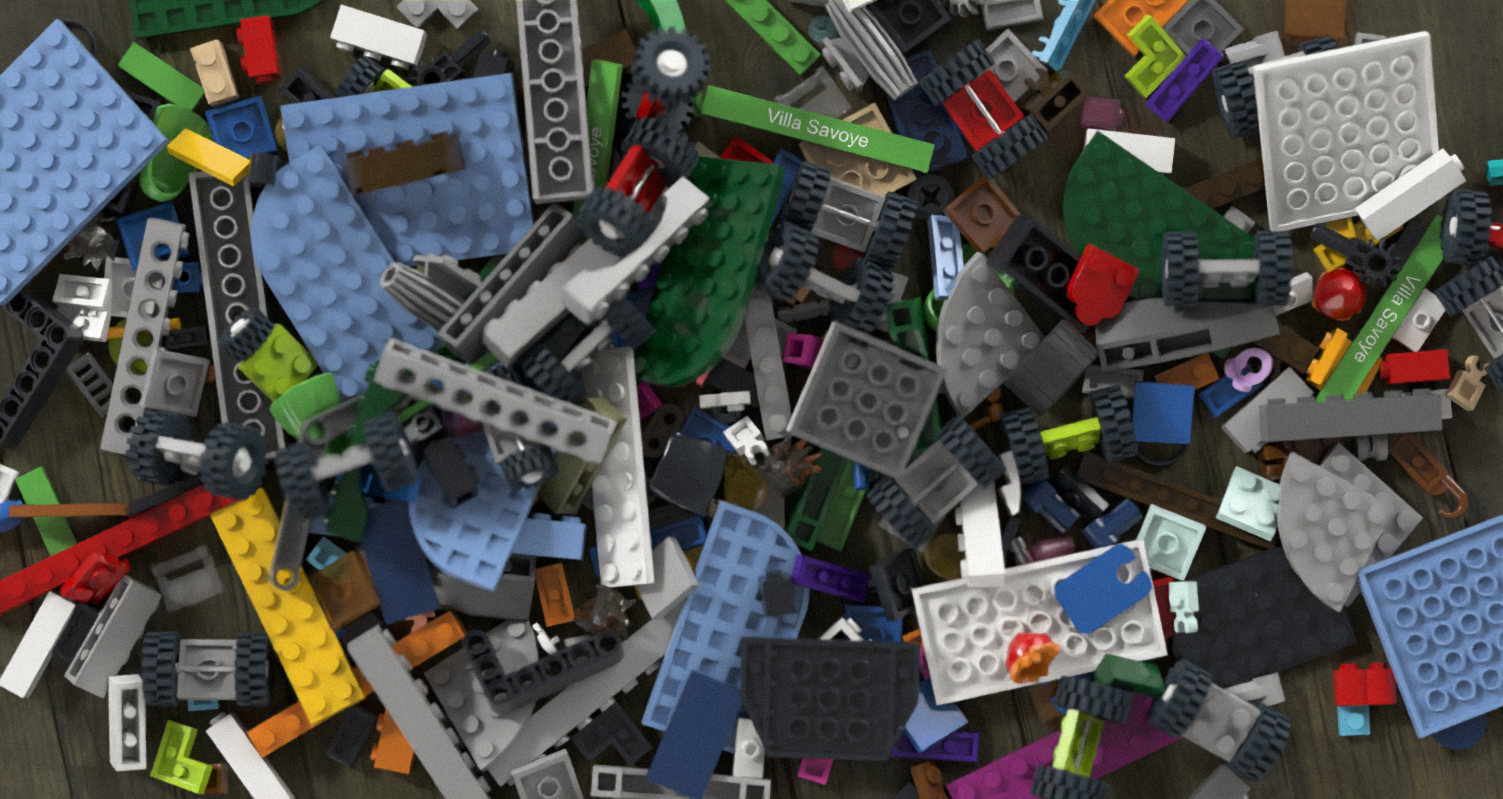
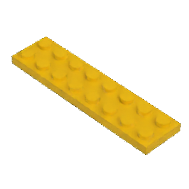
[210,487,366,725]

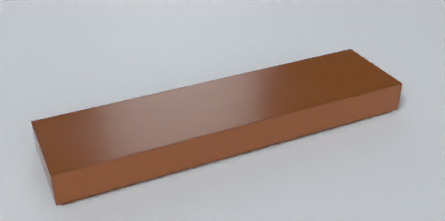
[9,503,128,518]

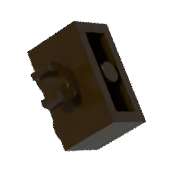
[1018,67,1090,132]
[1249,323,1319,381]

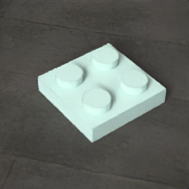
[1216,466,1281,541]
[1136,504,1206,581]

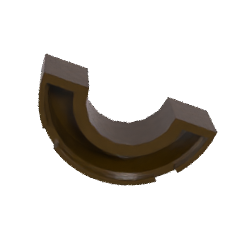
[343,131,466,195]

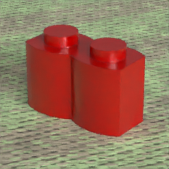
[1333,663,1397,706]

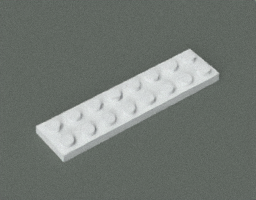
[582,347,654,588]

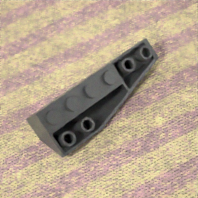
[1095,297,1280,373]
[354,545,537,622]

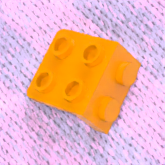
[1305,328,1382,399]

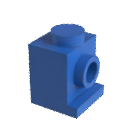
[163,262,204,294]

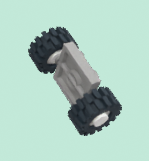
[481,363,559,490]

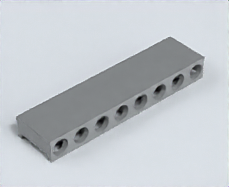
[516,0,594,204]

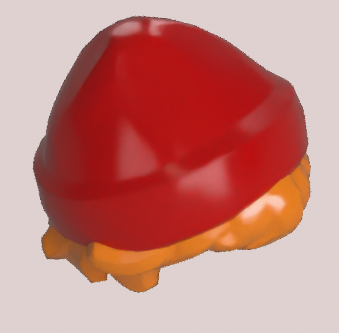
[1311,268,1367,321]
[1005,632,1060,684]

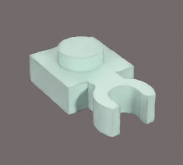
[1169,582,1199,633]

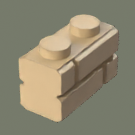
[190,39,241,108]

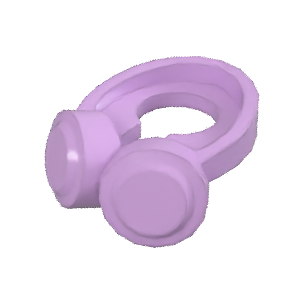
[1224,348,1273,392]

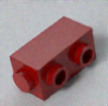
[237,15,281,84]
[1380,349,1450,385]

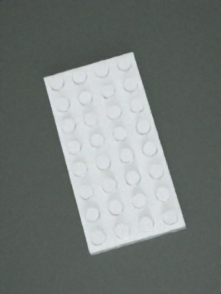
[911,539,1168,705]

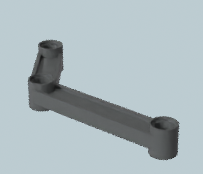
[267,392,411,591]

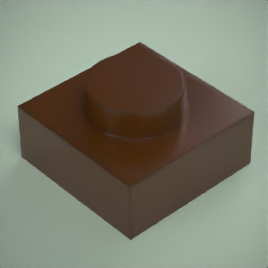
[197,763,228,796]

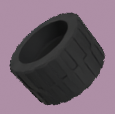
[1005,320,1099,416]

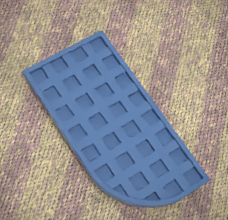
[251,144,446,403]
[409,348,584,593]
[641,500,809,753]

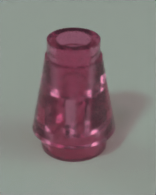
[1029,535,1076,562]

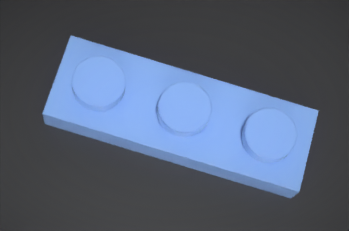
[927,215,964,301]

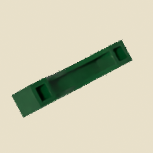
[886,297,946,461]
[322,360,413,542]
[785,446,848,551]

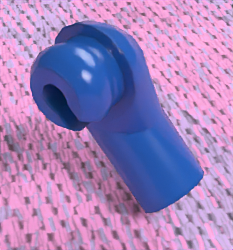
[853,461,873,490]

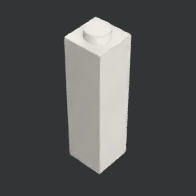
[1354,149,1466,241]
[0,590,79,698]
[206,712,295,799]

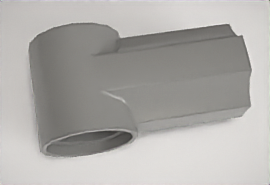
[1223,31,1285,67]
[1224,672,1285,706]

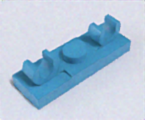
[1032,0,1096,72]

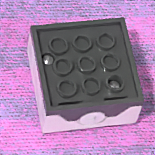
[786,321,947,480]

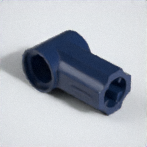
[1020,479,1080,534]
[1081,498,1143,549]

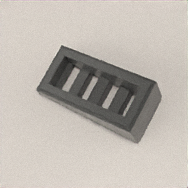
[66,352,114,418]

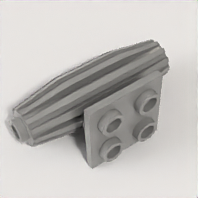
[822,0,918,100]
[380,253,482,332]

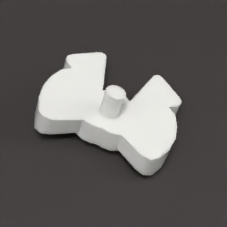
[532,623,560,655]

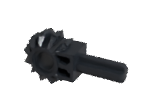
[408,29,491,86]
[1310,223,1402,288]

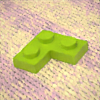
[1124,14,1186,98]
[150,720,213,794]

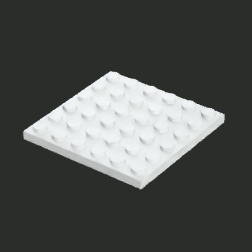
[1253,31,1439,231]

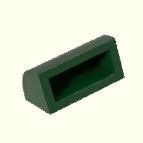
[1093,653,1165,698]

